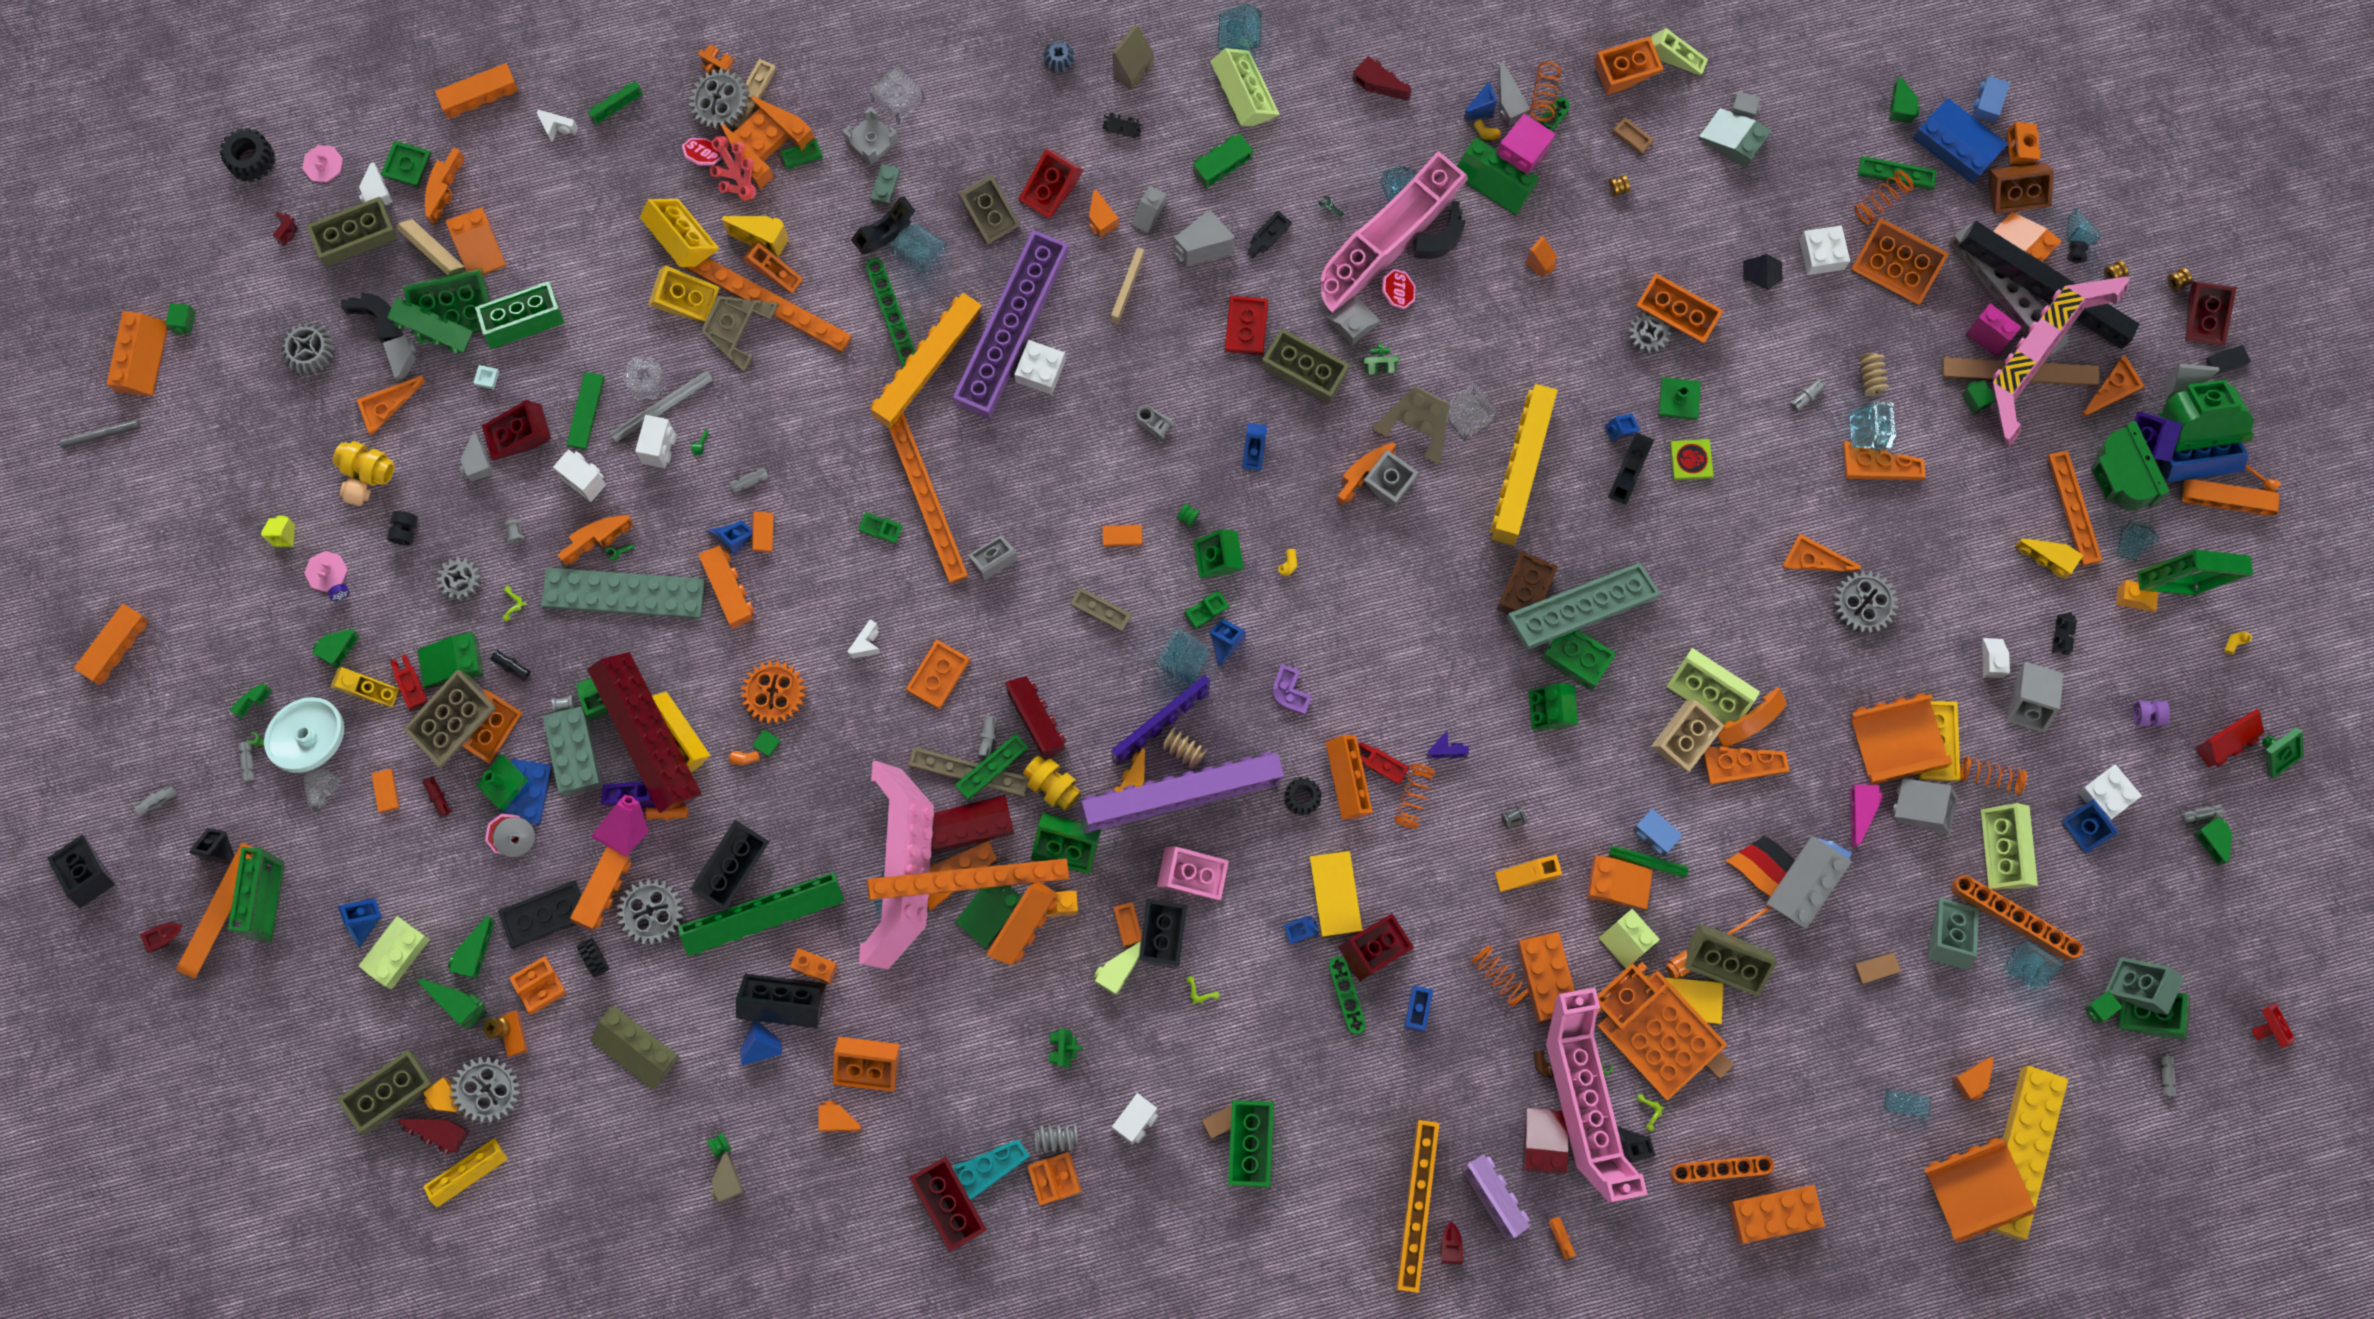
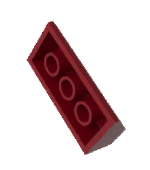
[1005,676,1067,760]
[932,795,1015,854]
[909,1156,987,1254]

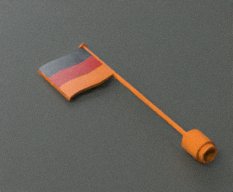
[1665,836,1795,979]

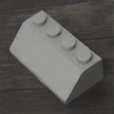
[1766,836,1852,929]

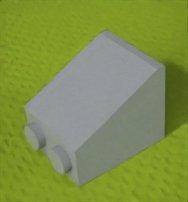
[1174,209,1235,266]
[2006,662,2064,733]
[1893,778,1958,835]

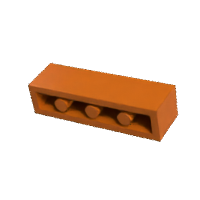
[435,63,519,119]
[698,545,755,629]
[73,603,149,686]
[1325,735,1373,820]
[570,846,632,932]

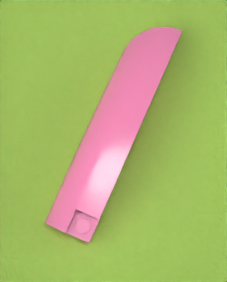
[1320,151,1468,313]

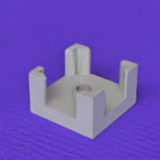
[843,107,899,166]

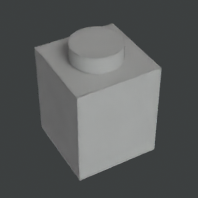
[1731,91,1761,119]

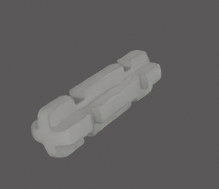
[730,468,768,493]
[239,742,254,782]
[2182,804,2224,823]
[2161,1056,2176,1097]

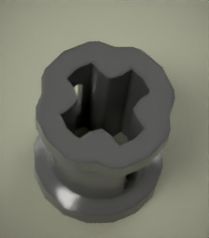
[1501,806,1527,830]

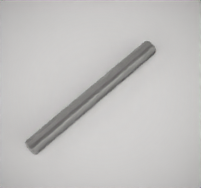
[610,371,712,442]

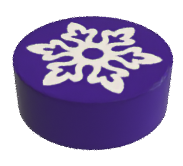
[328,584,350,601]

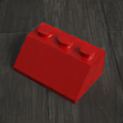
[2195,708,2264,768]

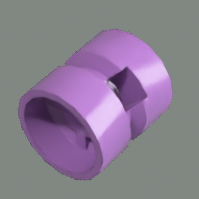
[2133,700,2170,727]

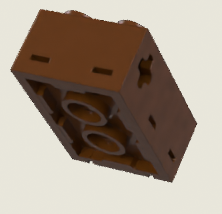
[1496,550,1558,614]

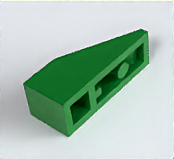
[448,916,495,980]

